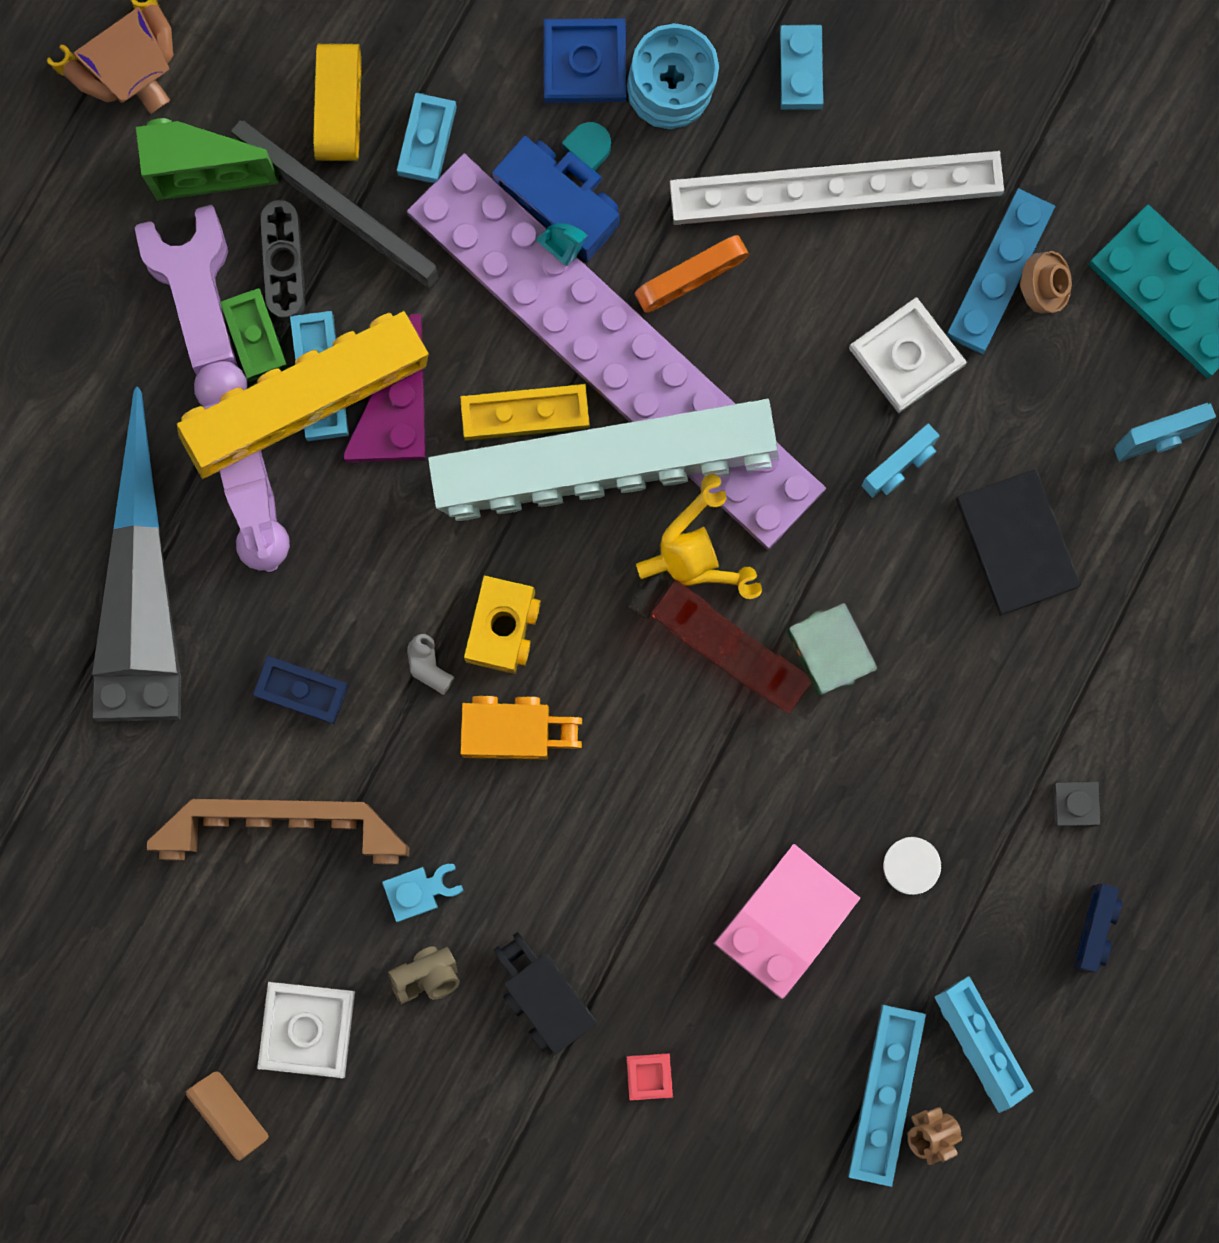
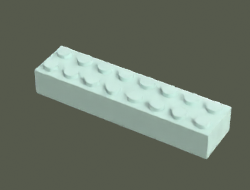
[428,399,779,521]

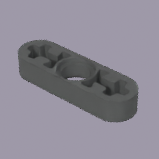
[261,200,306,322]

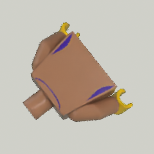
[47,0,173,114]

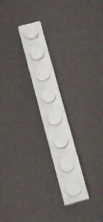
[670,151,1004,225]

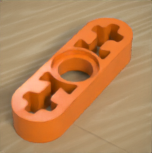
[634,235,749,313]

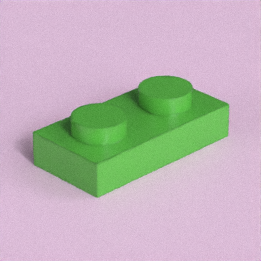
[220,288,288,382]

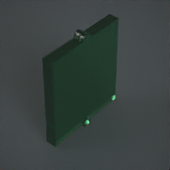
[786,603,878,696]

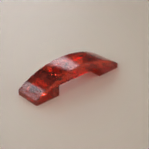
[651,580,814,714]

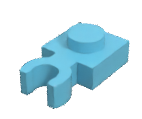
[382,864,463,922]

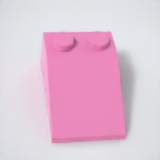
[713,844,860,999]

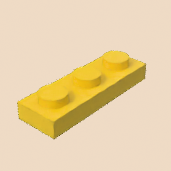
[460,384,590,441]

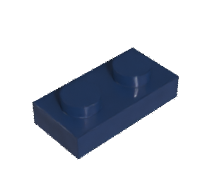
[253,656,349,725]
[1073,884,1122,972]

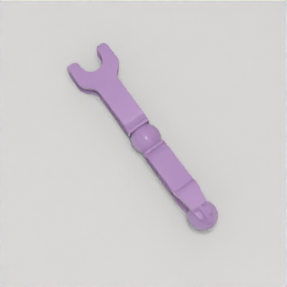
[135,205,290,572]

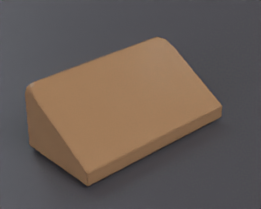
[186,1071,269,1161]

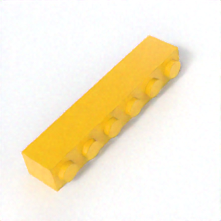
[177,311,429,479]

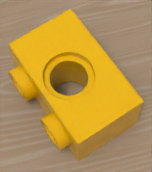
[464,576,541,674]

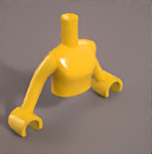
[636,474,762,599]

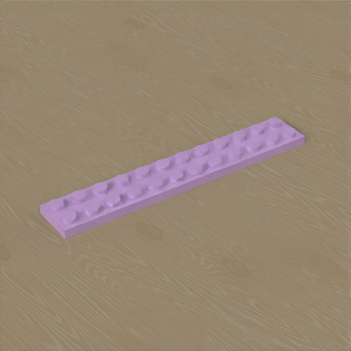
[407,153,826,550]

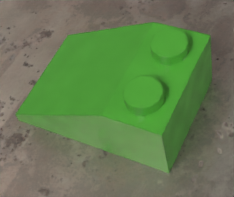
[136,118,279,201]

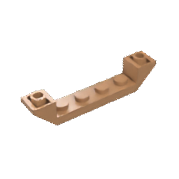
[147,799,409,864]

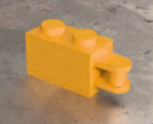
[461,696,582,760]

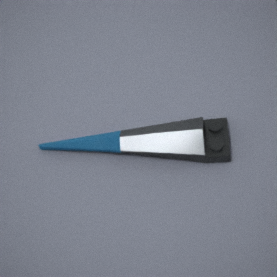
[92,386,181,722]

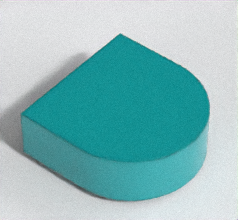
[561,122,611,171]

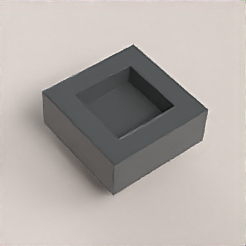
[1053,782,1100,826]

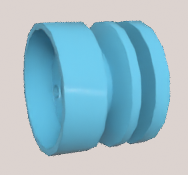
[626,23,719,129]

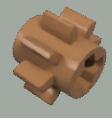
[907,1107,962,1165]

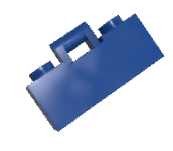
[492,136,620,262]

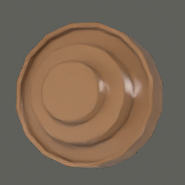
[1020,251,1072,314]

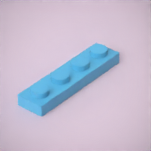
[848,1005,926,1187]

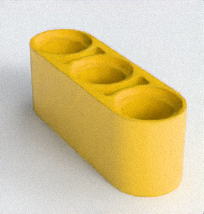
[314,44,361,161]

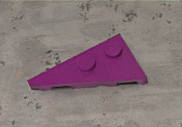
[344,314,426,463]

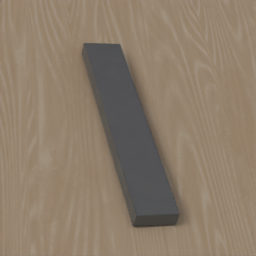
[231,121,439,289]

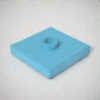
[1114,403,1216,462]

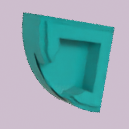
[536,223,588,266]

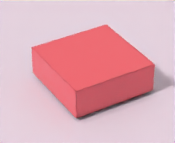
[627,1053,673,1100]

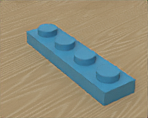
[946,188,1055,355]

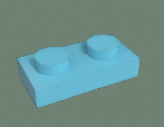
[780,25,823,110]
[397,93,457,183]
[862,423,940,498]

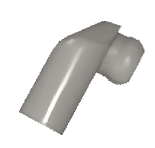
[407,634,455,695]

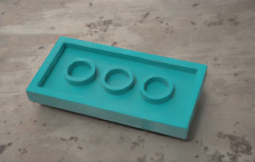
[1088,204,1219,379]

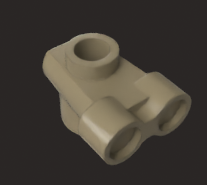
[388,947,460,1005]

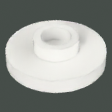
[883,837,941,895]

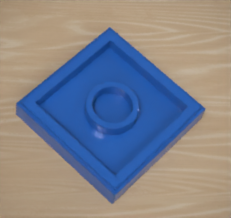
[544,18,626,103]

